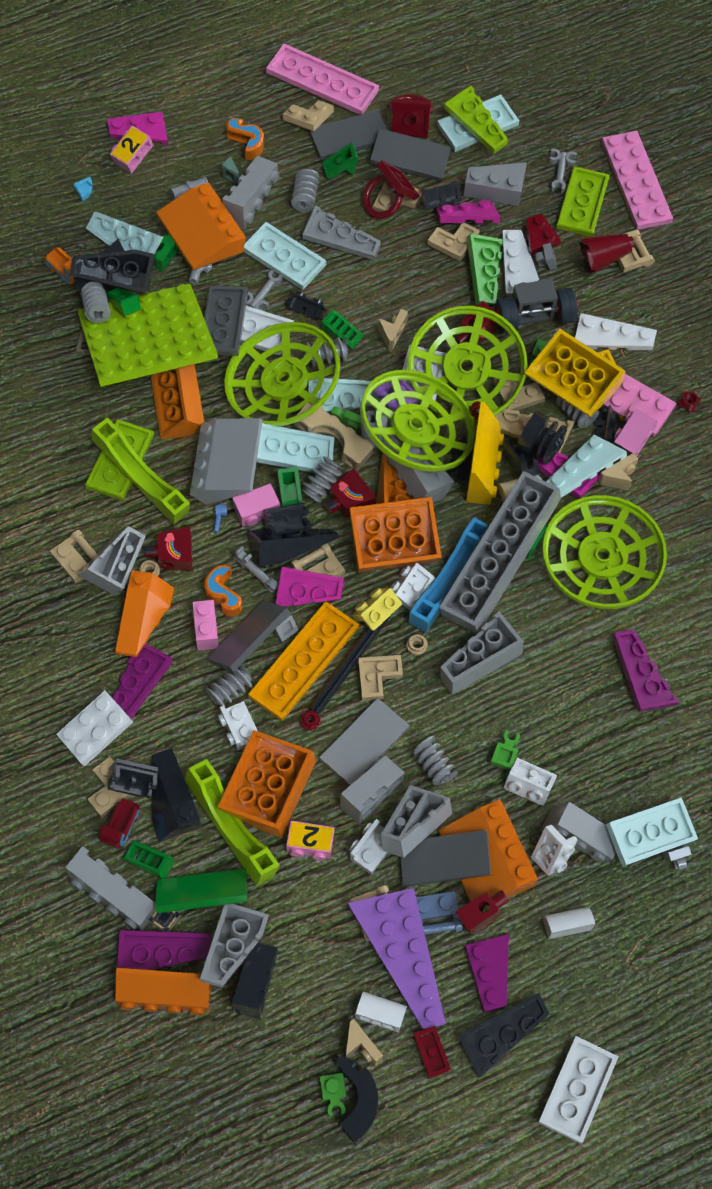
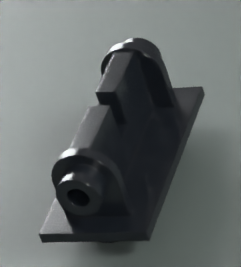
[286,291,327,321]
[594,405,618,444]
[448,436,473,480]

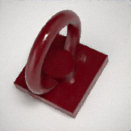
[389,94,433,138]
[362,160,420,219]

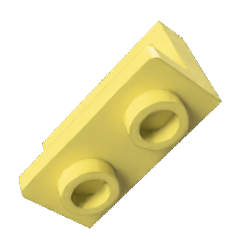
[351,588,402,630]

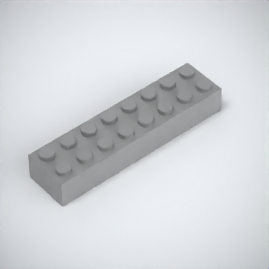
[439,471,561,634]

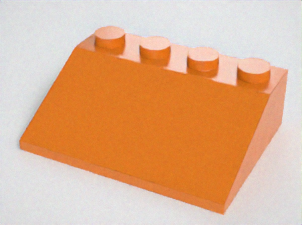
[156,182,246,270]
[350,497,442,573]
[218,730,316,838]
[438,799,538,907]

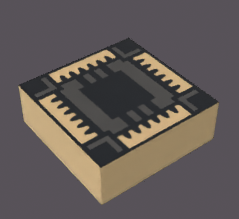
[149,910,181,932]

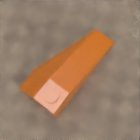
[376,453,414,504]
[115,570,174,657]

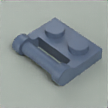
[416,891,463,935]

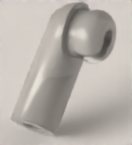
[189,264,212,284]

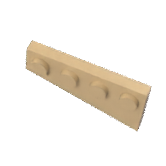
[495,407,575,453]

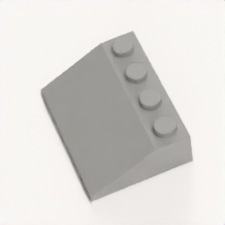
[190,418,263,505]

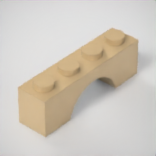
[294,403,374,472]

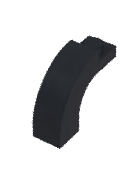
[335,1056,378,1145]

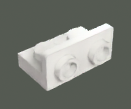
[390,563,435,611]
[218,701,257,751]
[504,758,557,806]
[349,819,388,875]
[531,824,578,876]

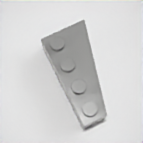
[223,156,279,230]
[382,435,454,502]
[440,611,524,695]
[65,846,156,931]

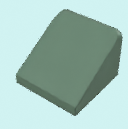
[222,157,239,185]

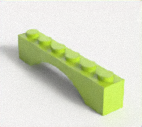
[92,417,190,525]
[185,759,280,886]

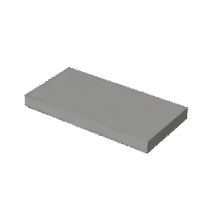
[319,698,410,786]

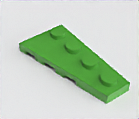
[467,233,503,307]

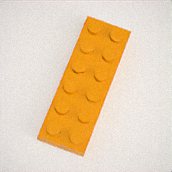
[248,601,359,721]

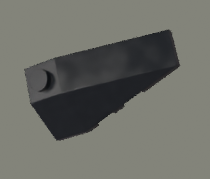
[247,529,338,568]

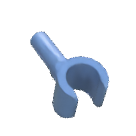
[214,504,227,533]

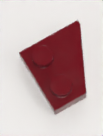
[524,213,561,254]

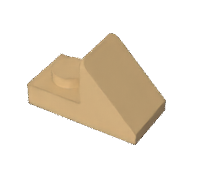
[378,309,408,352]
[598,453,638,490]
[346,1019,383,1065]

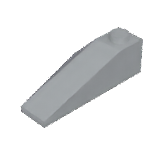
[200,904,269,988]

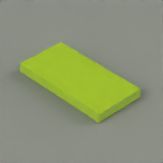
[556,166,610,236]
[85,419,155,501]

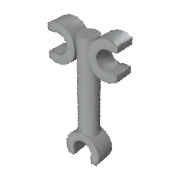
[549,149,577,194]
[246,269,283,311]
[233,546,279,594]

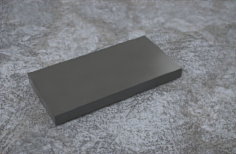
[309,110,387,161]
[370,128,451,182]
[204,286,248,356]
[207,600,290,672]
[401,830,492,887]

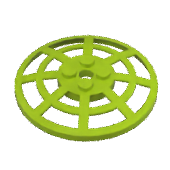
[408,306,527,422]
[224,322,340,427]
[360,370,477,472]
[542,495,667,609]

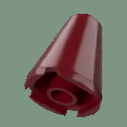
[579,234,635,275]

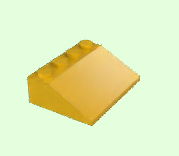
[525,329,625,417]
[466,402,504,505]

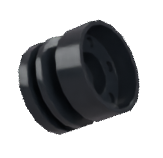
[517,411,567,465]

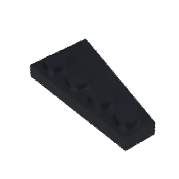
[457,993,550,1078]

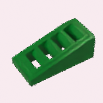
[106,287,141,316]
[322,309,364,350]
[123,840,175,879]

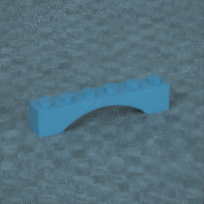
[409,517,489,633]

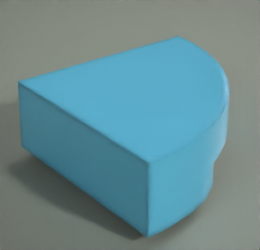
[73,177,93,201]

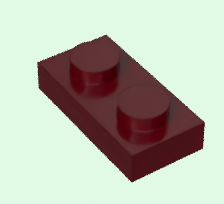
[413,1026,451,1079]

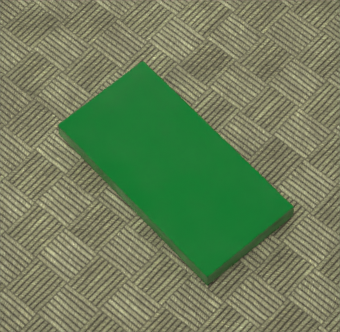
[155,868,247,913]

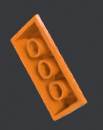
[151,364,204,440]
[115,968,212,1015]

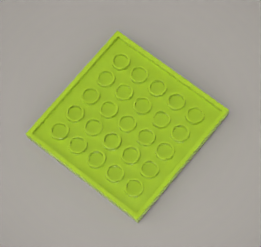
[77,283,218,387]

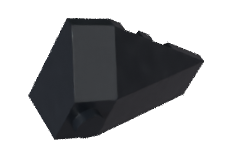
[69,250,155,294]
[152,748,201,842]

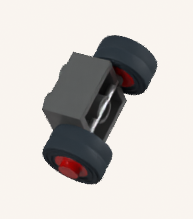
[495,279,578,334]

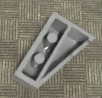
[464,162,527,206]
[78,526,146,595]
[340,755,405,825]
[381,785,452,858]
[540,802,616,862]

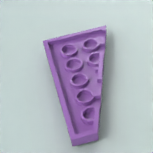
[347,888,446,1030]

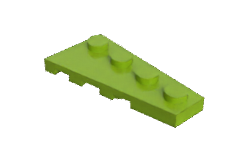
[444,85,508,154]

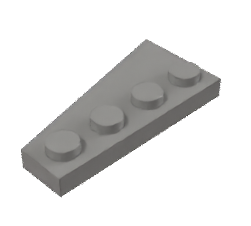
[303,205,381,260]

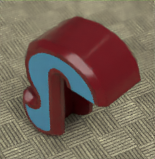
[99,798,141,849]

